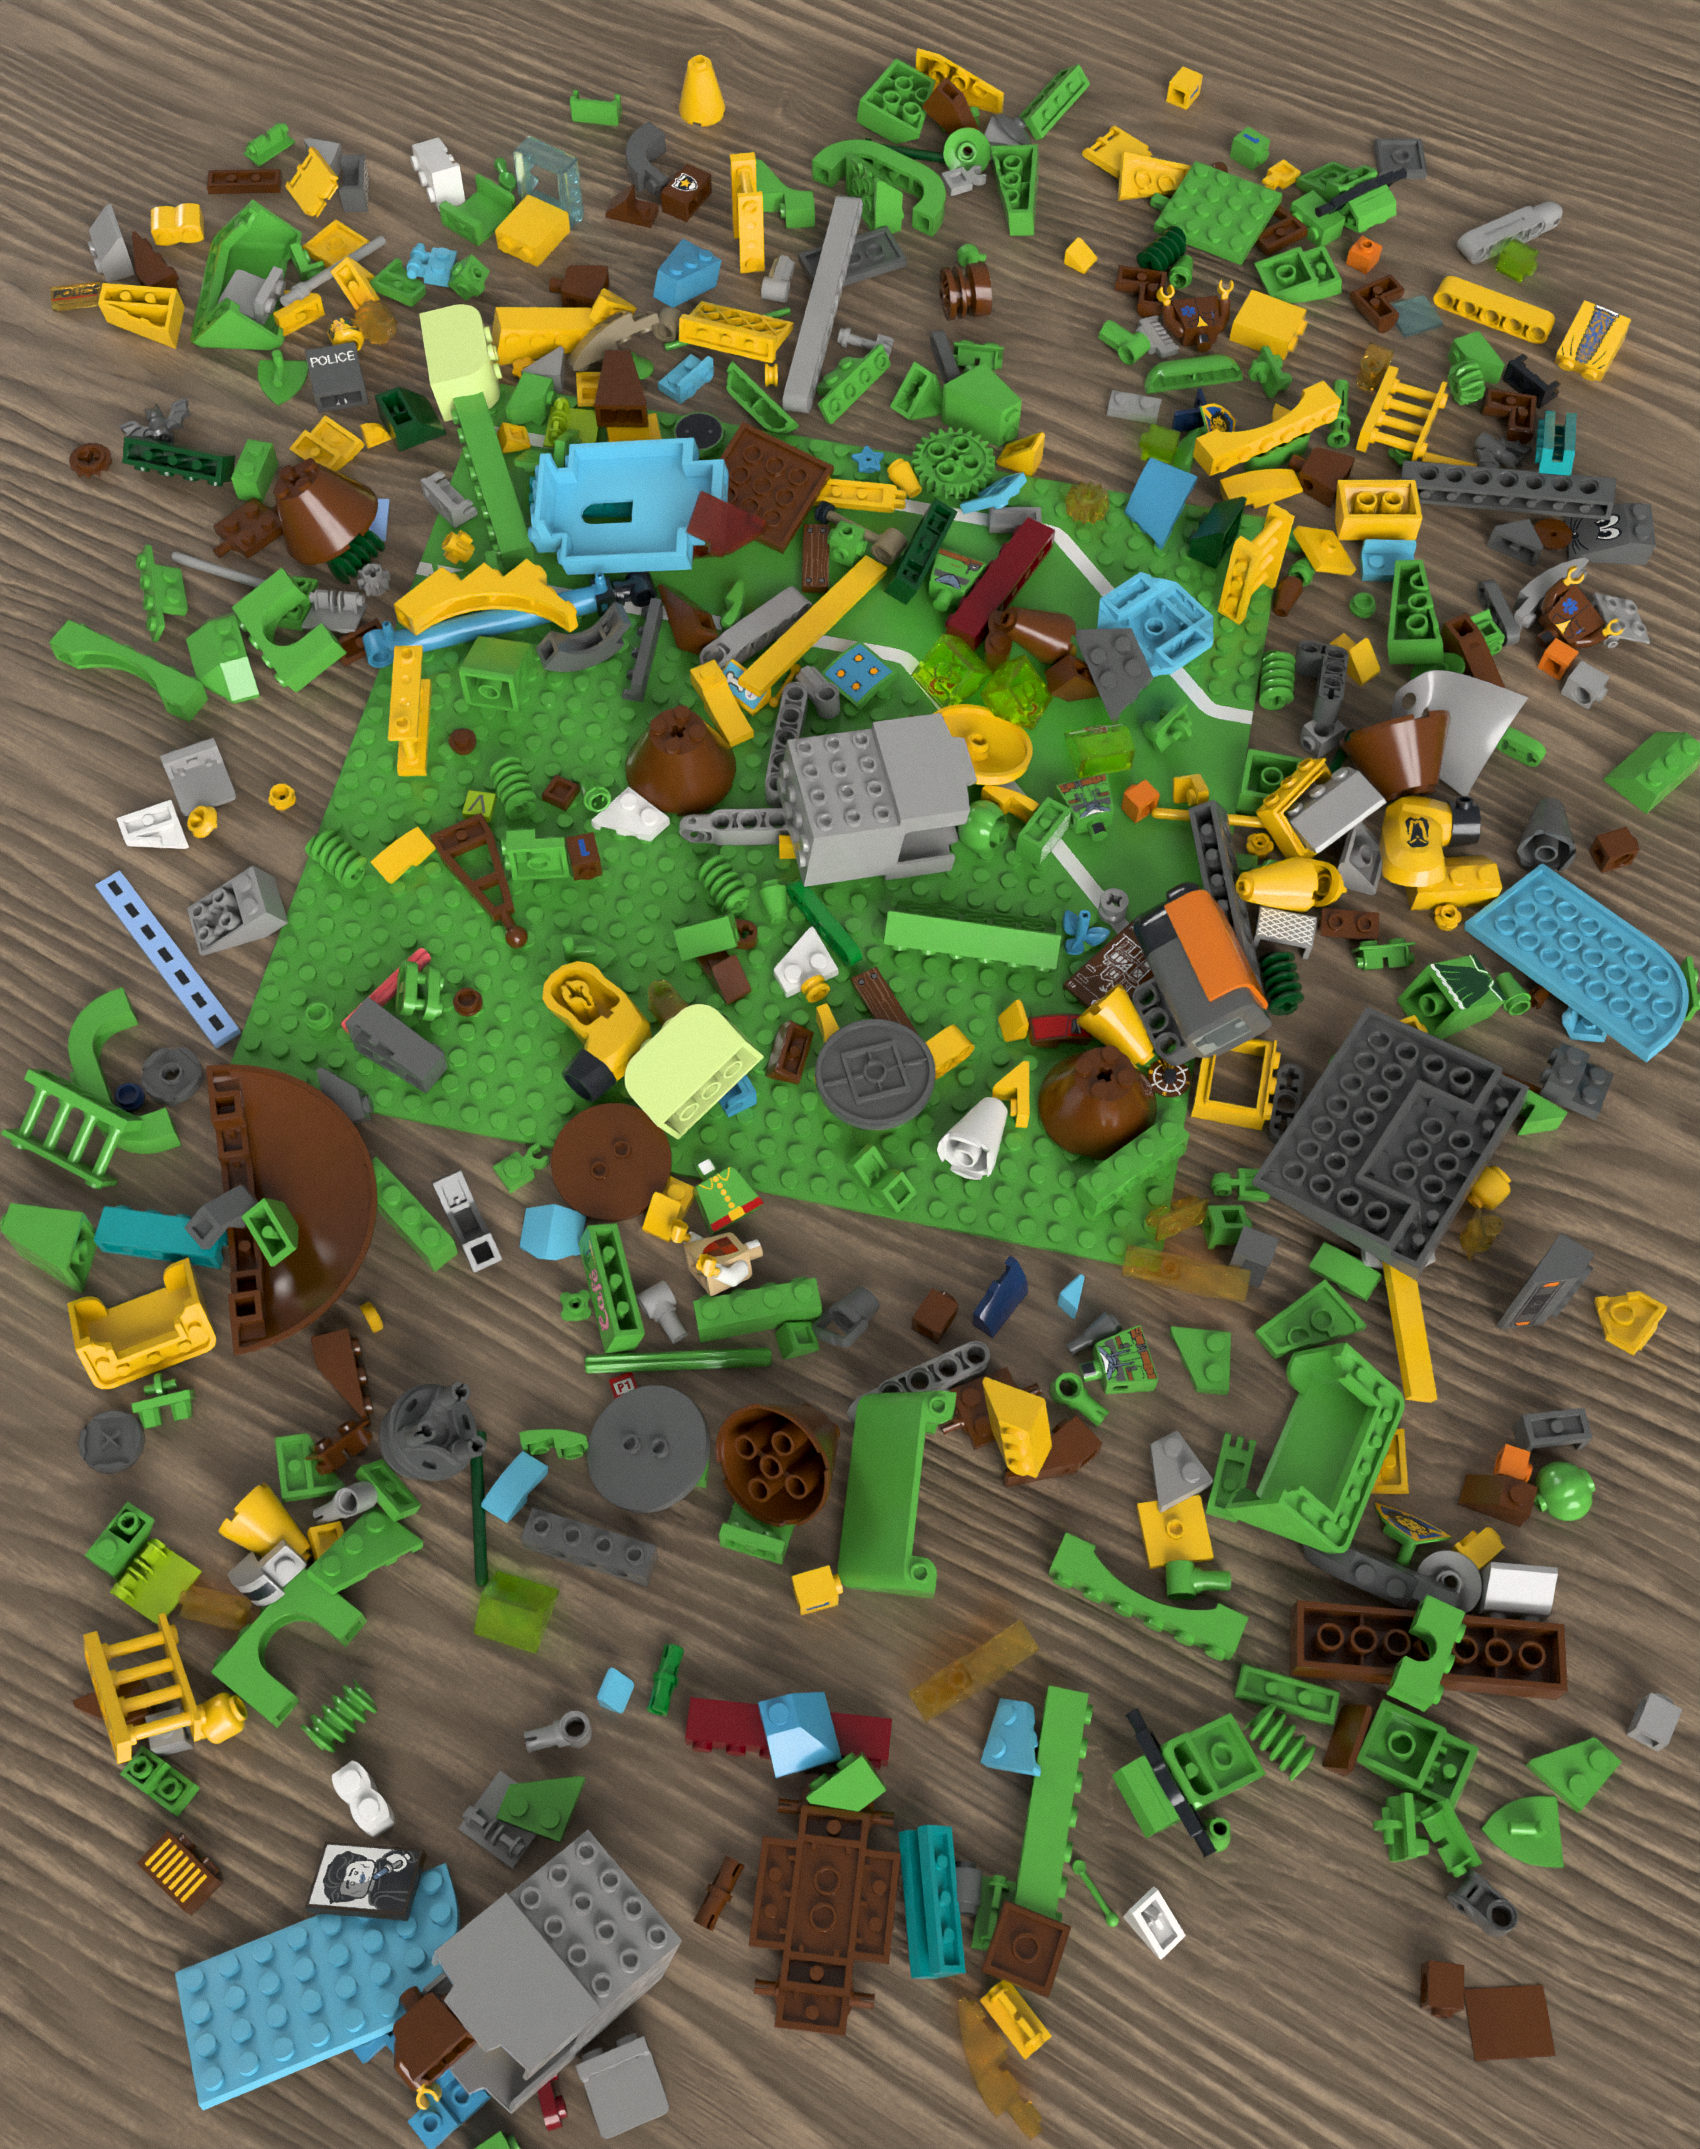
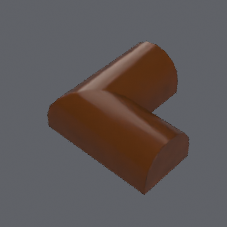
[1114,265,1167,318]
[1349,274,1405,333]
[1481,388,1537,445]

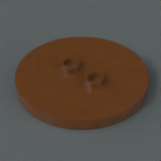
[551,1103,673,1222]

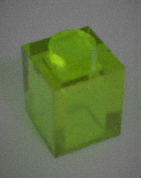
[1496,238,1539,283]
[1139,423,1181,465]

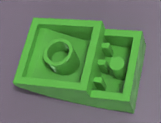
[1254,245,1342,303]
[1357,1699,1479,1811]

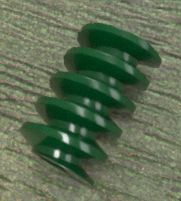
[1136,225,1186,272]
[327,529,385,584]
[1258,951,1304,1016]

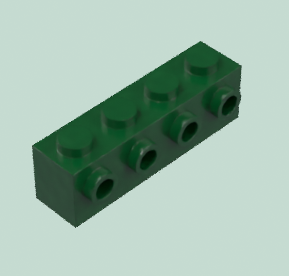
[122,436,235,486]

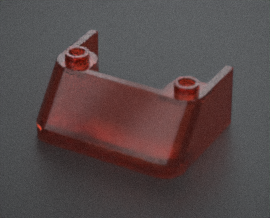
[685,491,768,562]

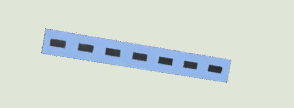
[95,870,241,1049]

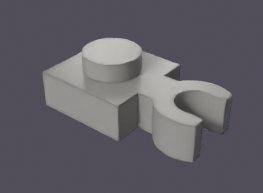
[941,165,986,196]

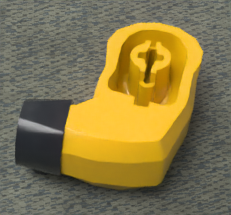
[542,961,652,1103]

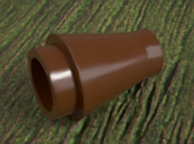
[1273,576,1303,617]

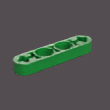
[786,878,862,967]

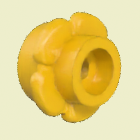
[268,784,296,810]
[1246,833,1274,859]
[1434,904,1462,931]

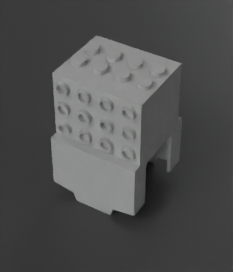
[777,713,977,887]
[422,1830,682,2114]

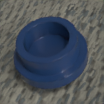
[114,1083,145,1112]

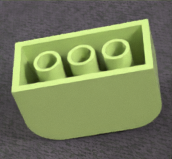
[419,304,503,422]
[625,1004,764,1139]

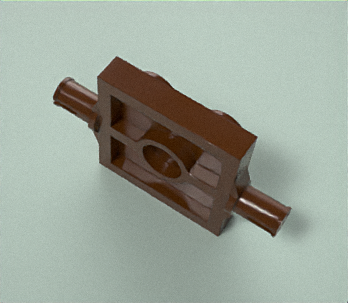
[212,498,283,559]
[939,1367,1042,1450]

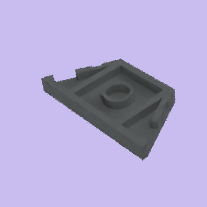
[1075,628,1154,723]

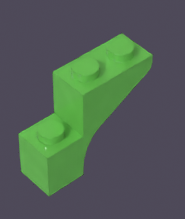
[756,159,815,229]

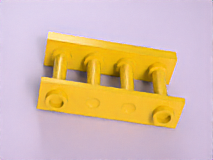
[730,152,765,273]
[1356,365,1449,461]
[1218,503,1295,625]
[388,645,432,776]
[83,1613,206,1764]

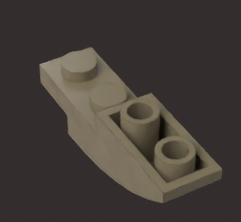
[565,310,660,372]

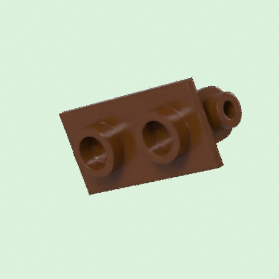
[1318,908,1379,941]
[305,1419,373,1476]

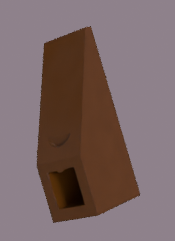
[922,77,980,153]
[132,231,180,293]
[658,584,719,655]
[1440,613,1505,688]
[311,1328,374,1426]
[1003,1415,1103,1487]

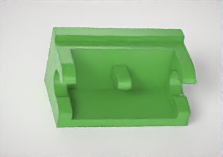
[570,90,622,126]
[673,912,740,961]

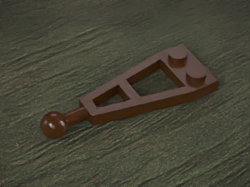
[1211,162,1308,256]
[430,813,528,948]

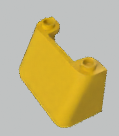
[67,1257,216,1390]

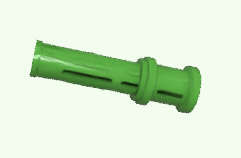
[1327,379,1351,449]

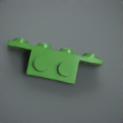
[816,344,891,424]
[136,544,188,642]

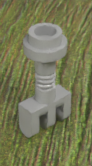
[837,327,894,358]

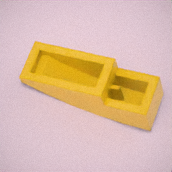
[1220,469,1303,509]

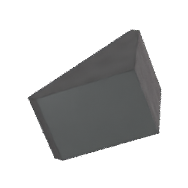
[1486,519,1543,567]

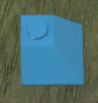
[758,1692,842,1778]

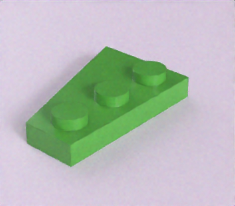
[1254,1279,1367,1359]

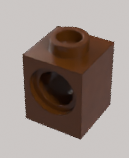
[1589,827,1640,873]
[911,1288,959,1344]
[1420,1960,1464,2019]

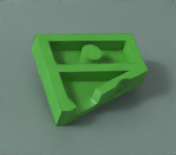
[275,1433,345,1503]
[1525,1737,1622,1813]

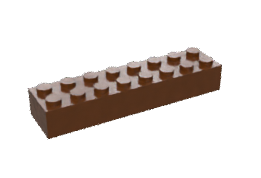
[1290,1600,1568,1700]

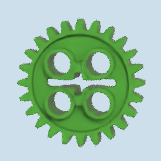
[912,427,996,500]

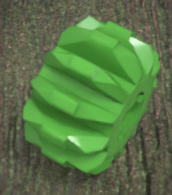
[1448,360,1486,406]

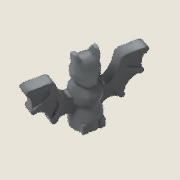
[120,398,191,443]
[1473,432,1532,470]

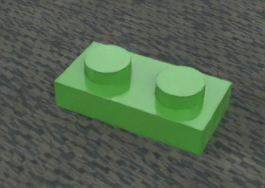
[355,1459,421,1522]

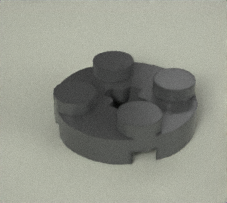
[141,1047,205,1107]

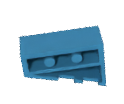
[653,239,721,308]

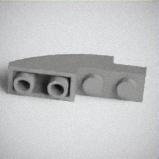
[1513,557,1589,632]

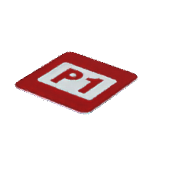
[609,1372,638,1399]

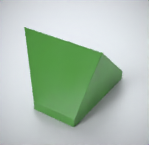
[890,361,943,420]

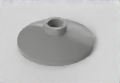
[1417,1550,1483,1614]

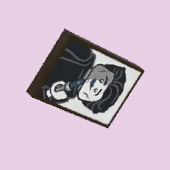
[305,1841,427,1921]

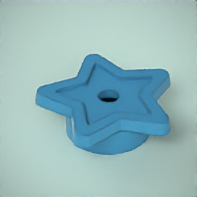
[851,446,885,474]

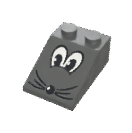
[1564,503,1656,565]

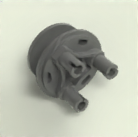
[379,1382,487,1481]

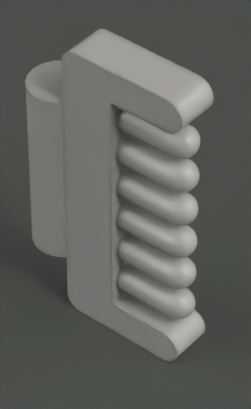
[1135,315,1179,359]

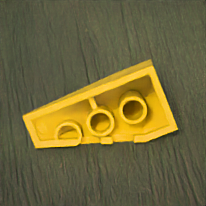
[916,48,1004,114]

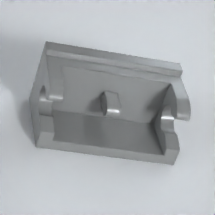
[420,471,478,529]

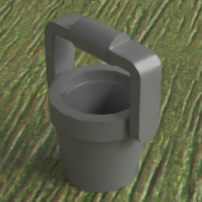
[812,1286,880,1348]

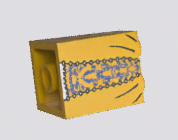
[1554,300,1631,382]

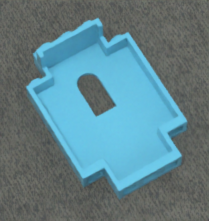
[528,437,729,575]

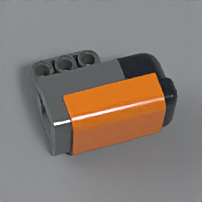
[1132,881,1272,1066]

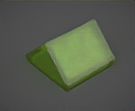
[474,1570,559,1654]

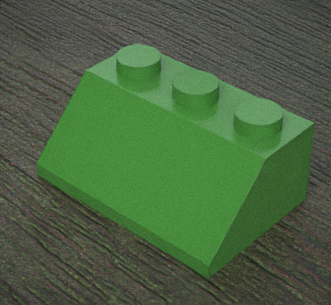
[1603,732,1700,814]

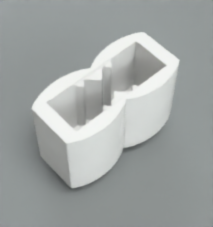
[332,1760,396,1839]

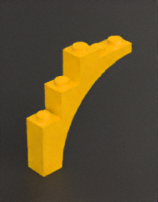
[394,559,578,636]

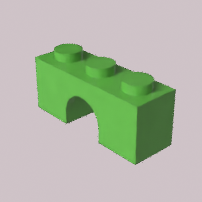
[1386,1595,1466,1712]

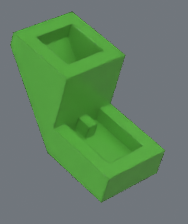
[847,1144,917,1213]

